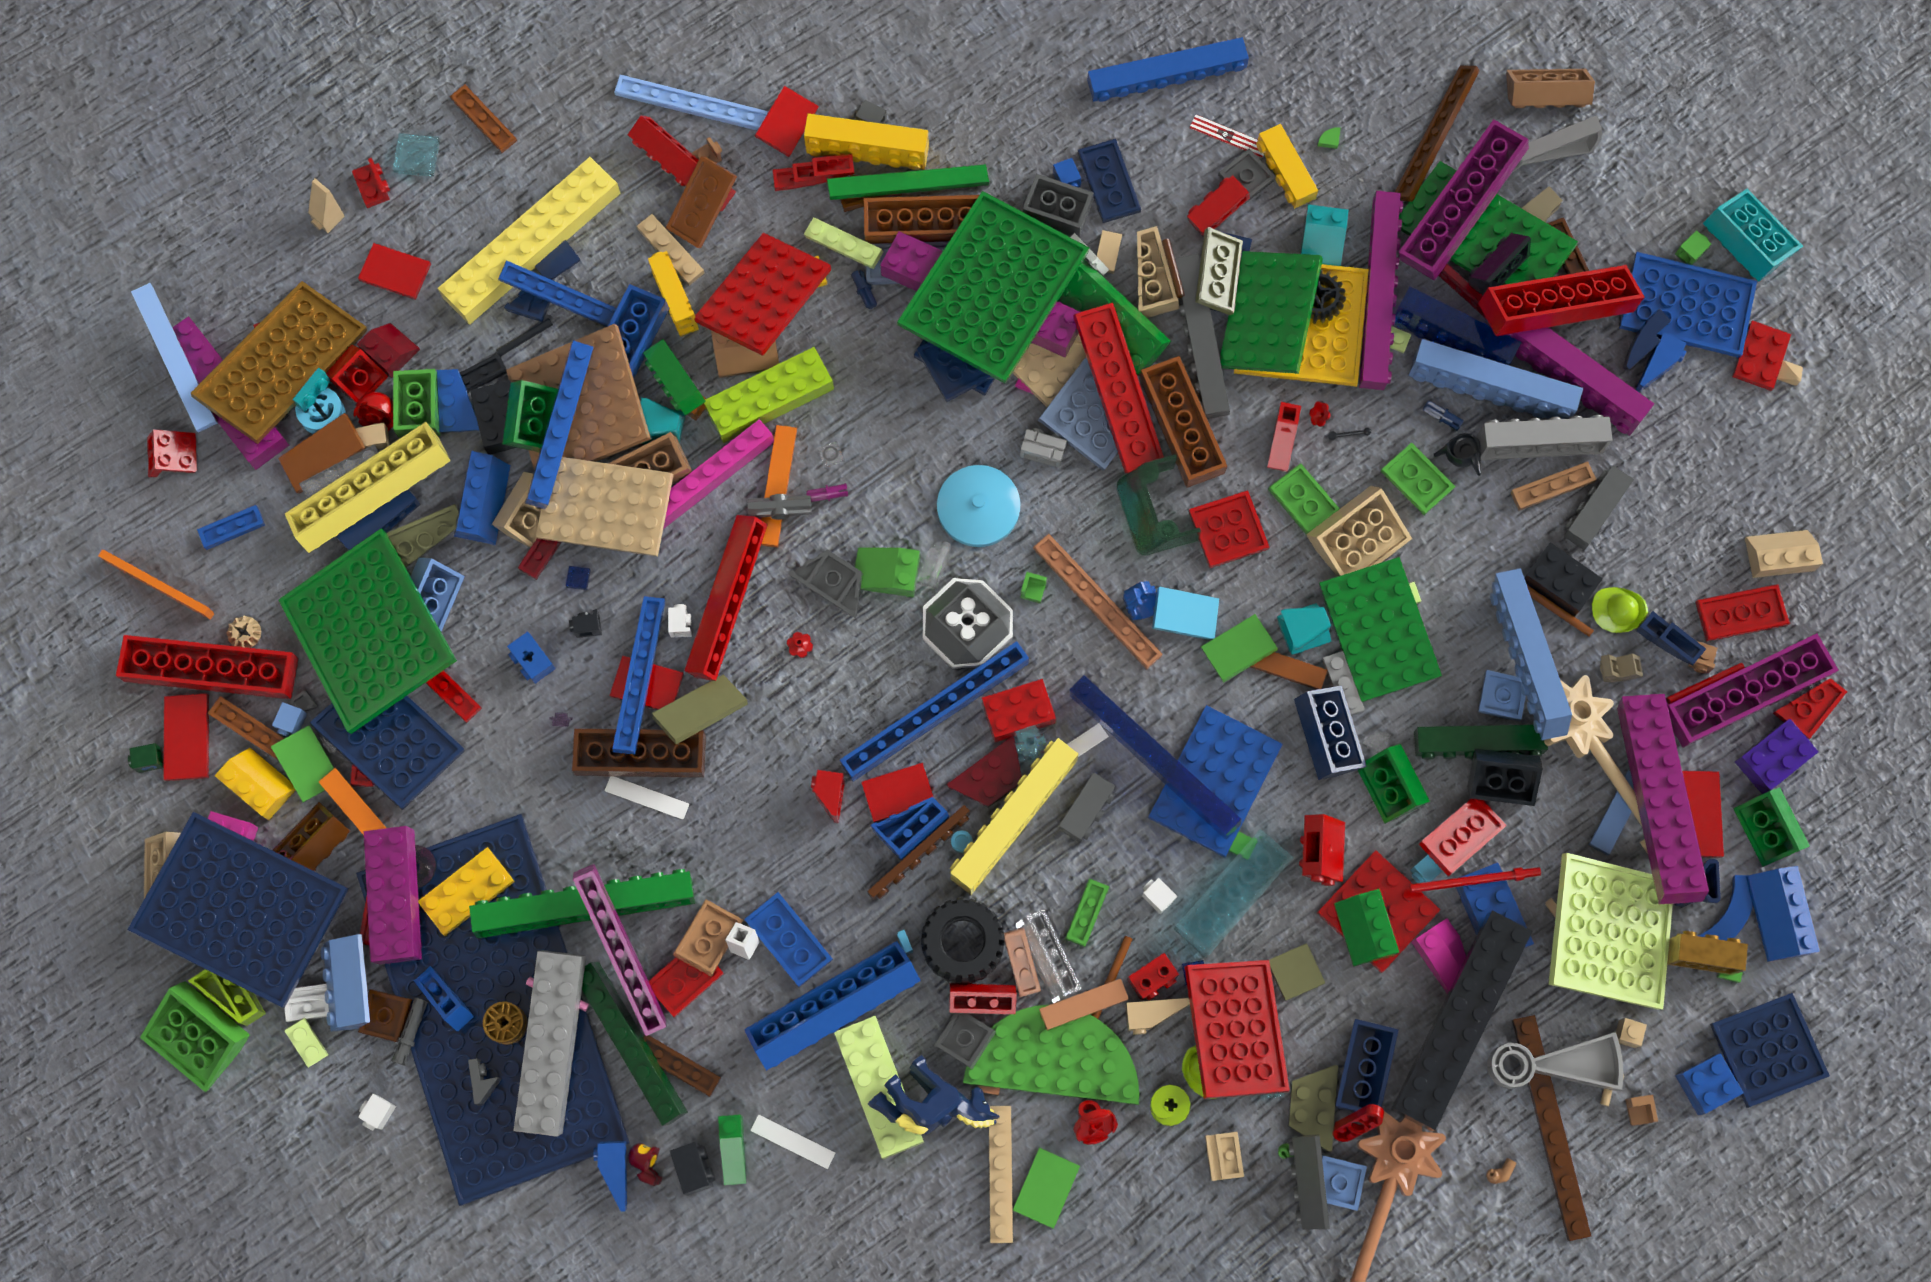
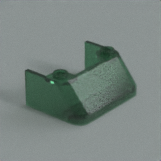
[1116,454,1201,555]

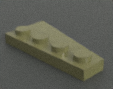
[387,504,459,568]

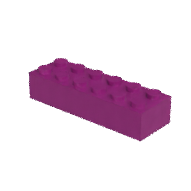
[363,826,422,965]

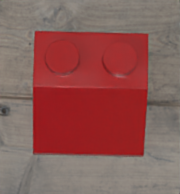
[326,345,388,403]
[811,770,845,823]

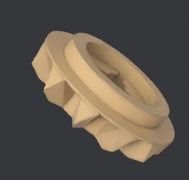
[226,616,261,648]

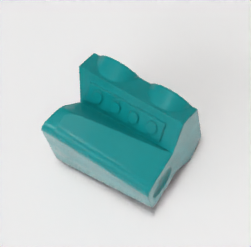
[640,397,685,445]
[1277,603,1332,655]

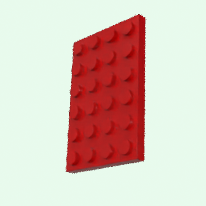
[694,233,831,356]
[1185,960,1290,1099]

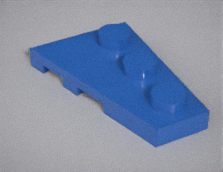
[437,369,479,433]

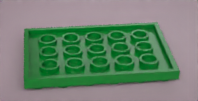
[1220,251,1323,374]
[1319,557,1442,702]

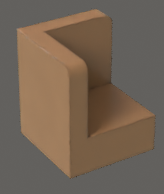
[1625,1095,1658,1126]

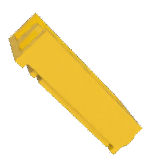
[648,251,699,337]

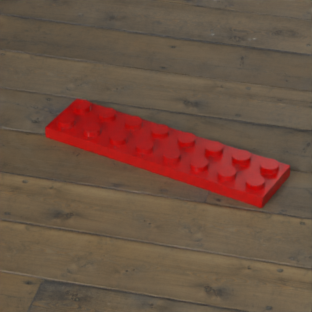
[1073,303,1165,474]

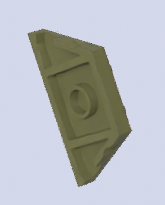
[1288,1065,1338,1152]

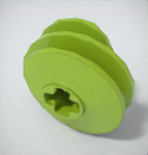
[1150,1085,1190,1126]

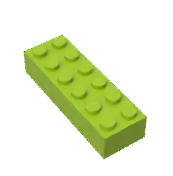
[704,347,834,443]

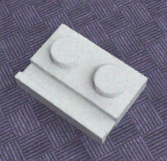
[1070,233,1109,275]
[285,984,329,1023]

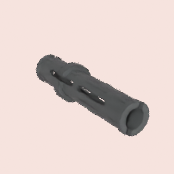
[391,998,428,1066]

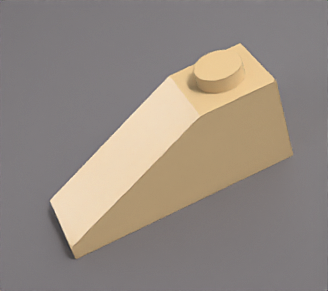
[308,179,345,233]
[1125,998,1190,1035]

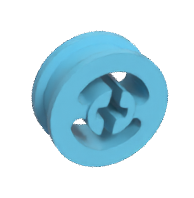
[295,388,346,434]

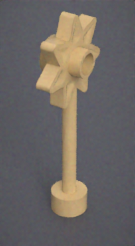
[1544,675,1648,854]

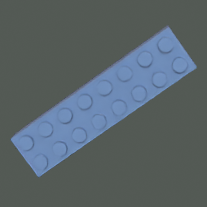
[1408,339,1583,419]
[1490,568,1572,740]

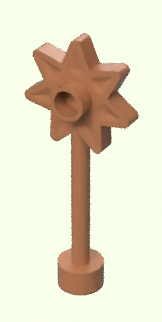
[1350,1111,1446,1282]

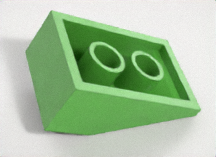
[855,548,920,597]

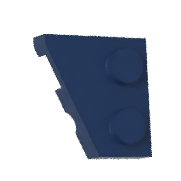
[504,290,550,322]

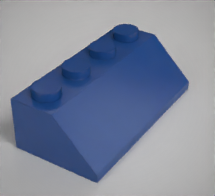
[454,451,511,545]
[1746,866,1820,962]

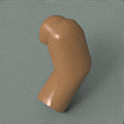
[1486,1158,1517,1184]

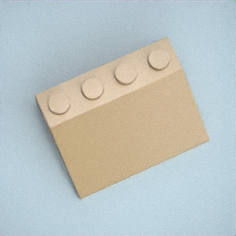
[1306,486,1412,577]

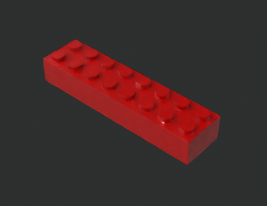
[1478,265,1645,336]
[116,635,299,699]

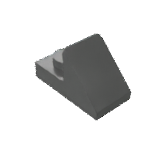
[468,1058,501,1106]

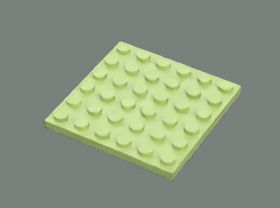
[1549,853,1673,1010]

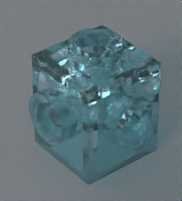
[1015,725,1047,760]

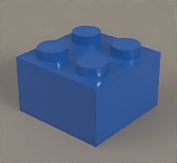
[1675,1053,1743,1115]

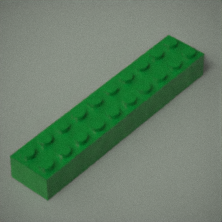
[469,869,695,938]

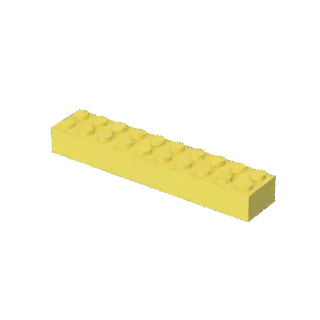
[438,157,621,325]

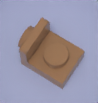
[692,137,722,164]
[1688,641,1718,674]

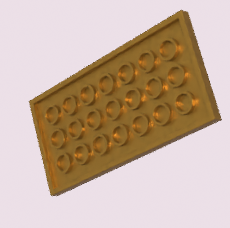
[191,281,367,444]

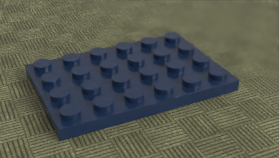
[310,696,465,810]

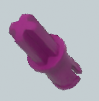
[806,483,848,502]

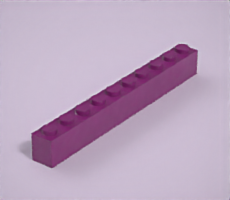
[1359,190,1403,390]

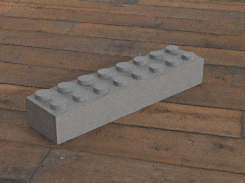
[513,950,586,1137]

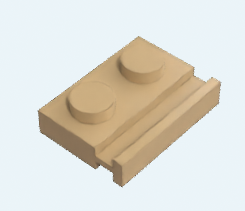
[1205,1132,1244,1181]

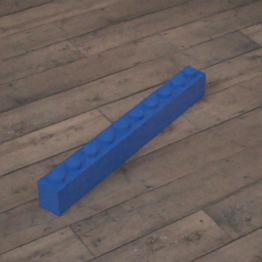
[840,641,1029,782]

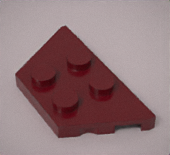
[947,736,1022,808]

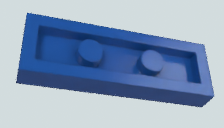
[197,505,265,550]

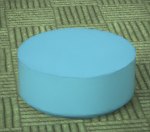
[951,830,973,853]

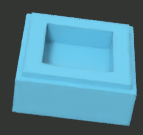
[897,930,913,955]

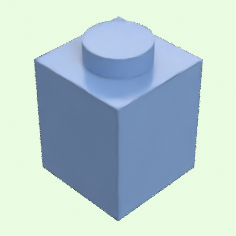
[272,702,307,737]

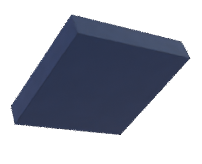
[535,240,581,280]

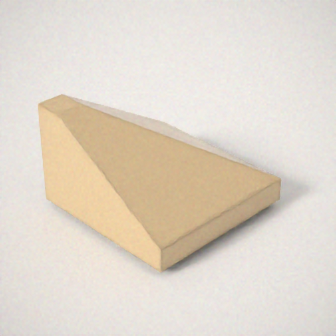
[1777,360,1803,386]

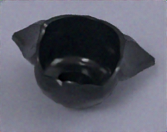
[1434,433,1482,476]

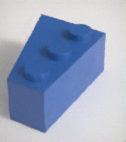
[870,797,949,861]

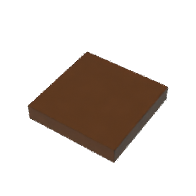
[358,989,412,1042]

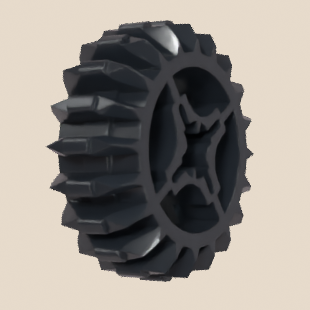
[1311,269,1346,324]

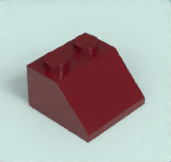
[357,323,420,378]

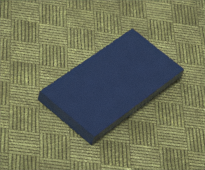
[1077,139,1141,223]

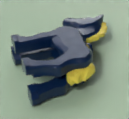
[868,1055,1000,1135]

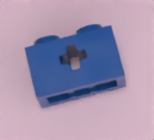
[507,631,556,684]

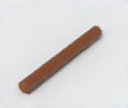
[1527,585,1594,637]
[1091,936,1133,1019]

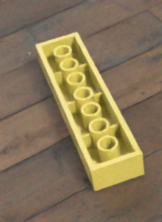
[285,422,451,553]
[950,738,1079,895]

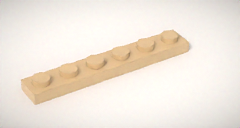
[989,1106,1013,1243]

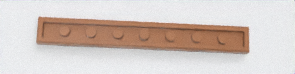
[1033,534,1163,670]

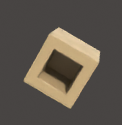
[1616,1018,1647,1048]

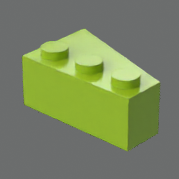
[188,969,266,1026]

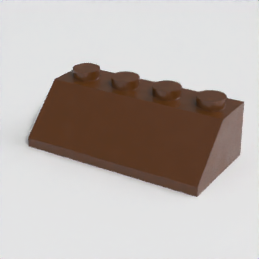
[272,802,350,872]

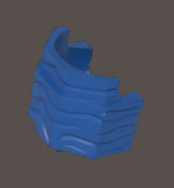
[1123,581,1157,620]

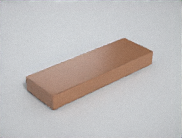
[1004,928,1041,997]

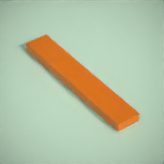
[761,425,797,548]
[98,550,214,620]

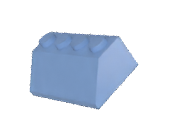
[410,558,465,631]
[321,934,370,1031]

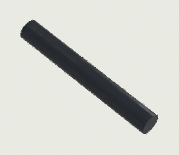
[496,318,553,357]

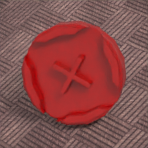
[1073,1100,1118,1145]

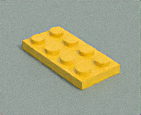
[419,847,515,936]

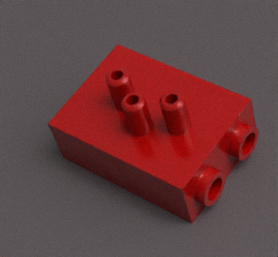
[1299,814,1345,886]

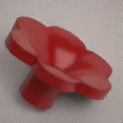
[1309,401,1331,427]
[787,632,813,658]

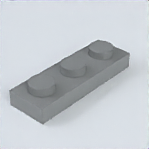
[1322,651,1365,716]

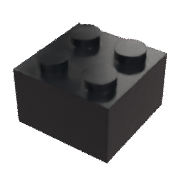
[670,1142,716,1196]

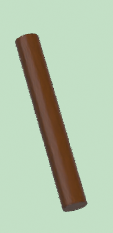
[1162,239,1185,298]

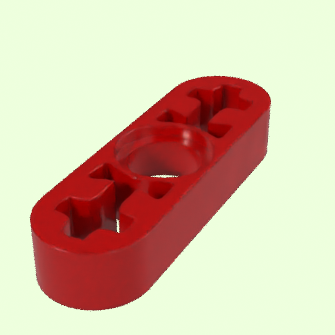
[1332,1104,1384,1142]

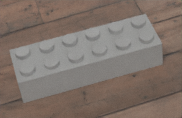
[1476,415,1613,460]

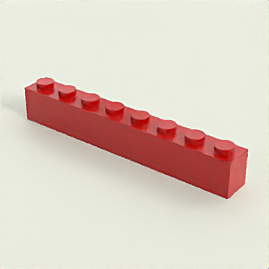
[684,515,768,681]

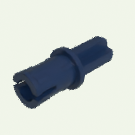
[851,270,877,309]
[1423,400,1464,431]

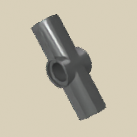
[747,494,812,520]

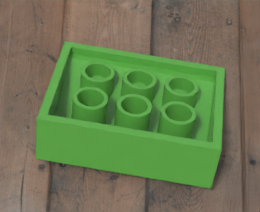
[140,981,250,1092]

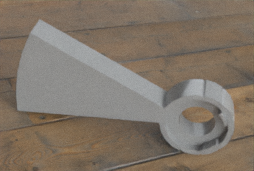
[1512,115,1602,172]
[1487,1032,1623,1092]

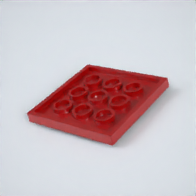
[1317,850,1441,973]

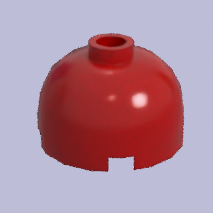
[353,392,393,431]

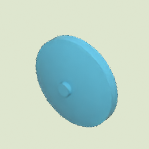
[937,465,1020,547]

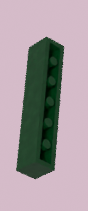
[1414,725,1548,760]

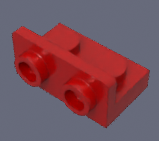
[352,158,390,208]

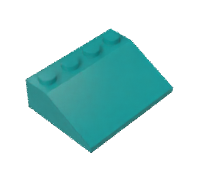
[1703,189,1803,282]

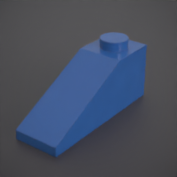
[1635,333,1686,392]
[414,966,474,1032]
[593,1141,627,1212]

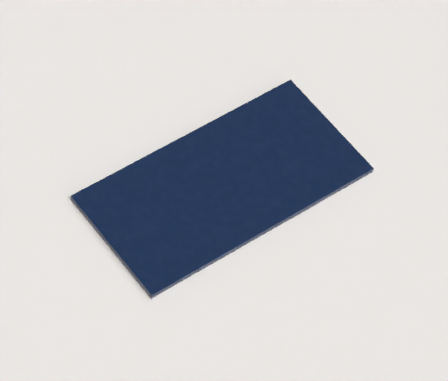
[356,814,630,1206]

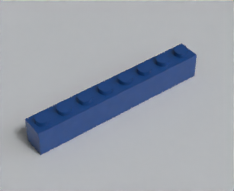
[1087,37,1249,102]
[525,340,593,509]

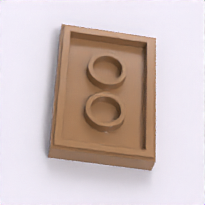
[673,899,744,976]

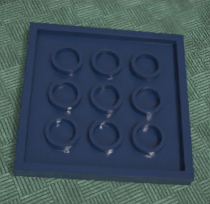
[1710,993,1830,1108]

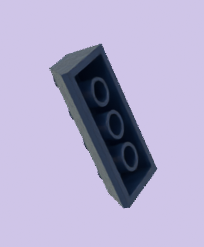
[1294,686,1367,780]
[1335,1019,1399,1116]

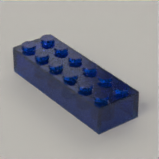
[1395,286,1522,365]

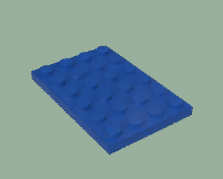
[1619,252,1757,358]
[1148,705,1283,857]

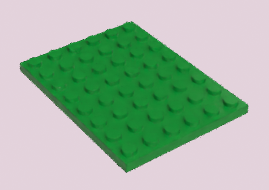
[897,191,1089,384]
[279,528,457,734]

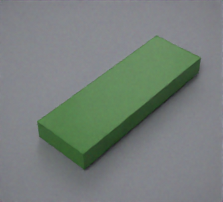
[1065,878,1110,947]

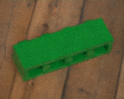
[643,339,706,416]

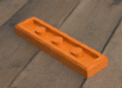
[319,768,387,835]

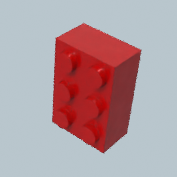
[982,679,1056,743]

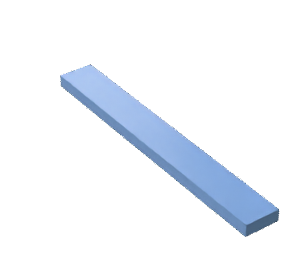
[614,75,769,131]
[131,283,218,433]

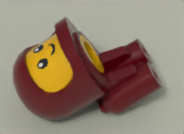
[628,1143,662,1186]

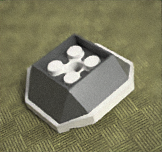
[923,578,1013,669]

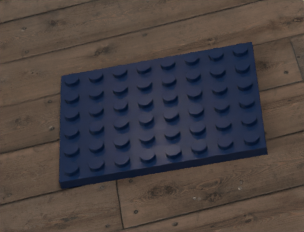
[127,812,349,1008]

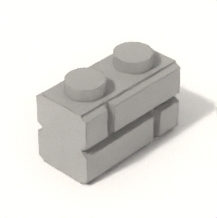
[1020,428,1067,468]

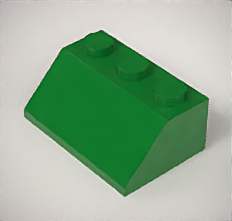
[1358,744,1430,824]
[1733,788,1810,867]
[1334,889,1399,967]

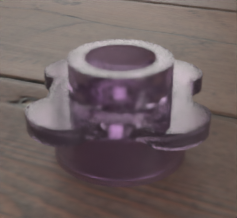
[549,712,573,727]

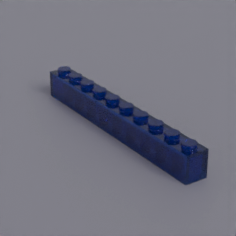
[1069,675,1241,840]

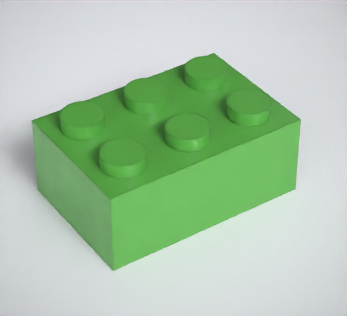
[393,369,440,438]

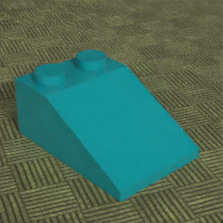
[1300,204,1349,266]

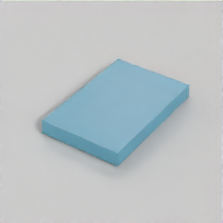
[1152,587,1219,640]

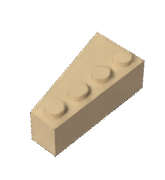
[1137,226,1179,318]

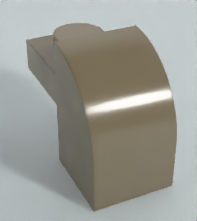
[1600,653,1643,682]

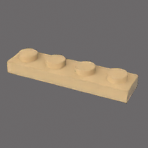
[637,214,705,286]

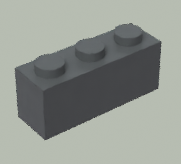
[1058,773,1116,843]

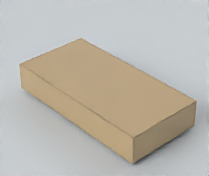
[1097,230,1122,274]

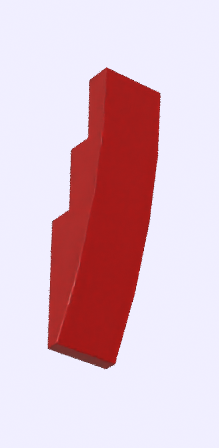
[773,154,854,191]

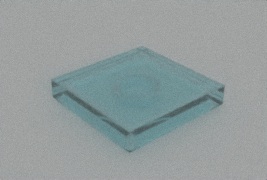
[393,133,440,177]

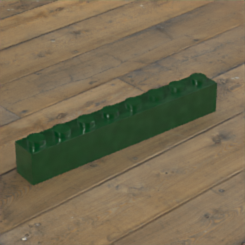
[582,962,688,1126]

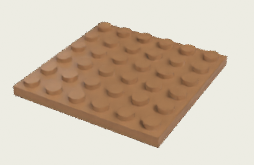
[506,324,651,470]

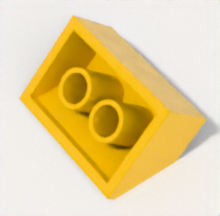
[215,748,296,820]

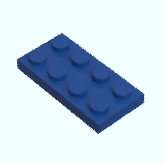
[744,892,833,987]

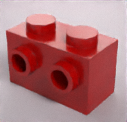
[1127,953,1179,1001]

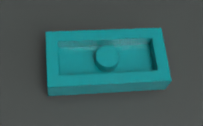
[292,368,330,412]

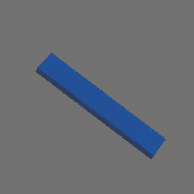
[498,260,617,327]

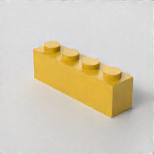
[1256,124,1318,209]

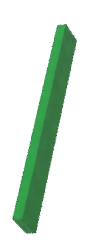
[827,164,989,200]

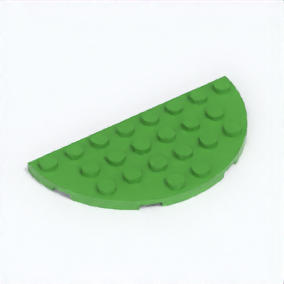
[963,1005,1139,1105]

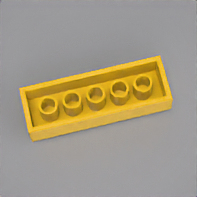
[804,114,929,171]

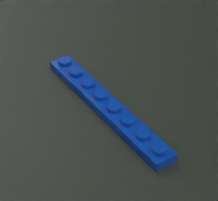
[612,596,665,755]

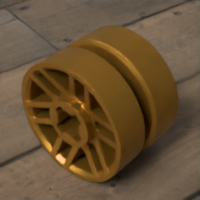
[483,1002,528,1045]

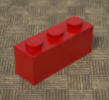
[1187,175,1250,237]
[949,983,1017,1014]

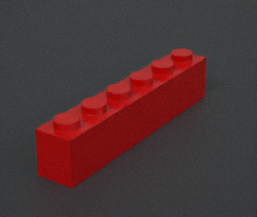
[628,115,736,211]

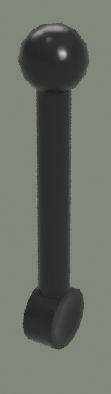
[1328,428,1371,440]

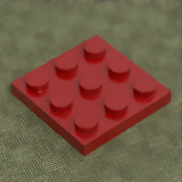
[1188,490,1269,568]

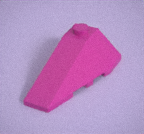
[1411,918,1466,994]

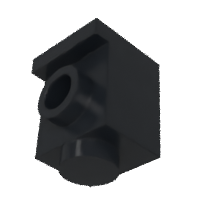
[569,609,602,638]

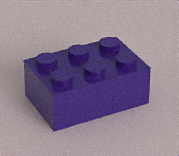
[1735,719,1819,794]

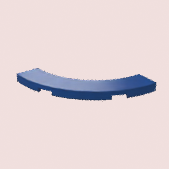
[1698,875,1753,941]

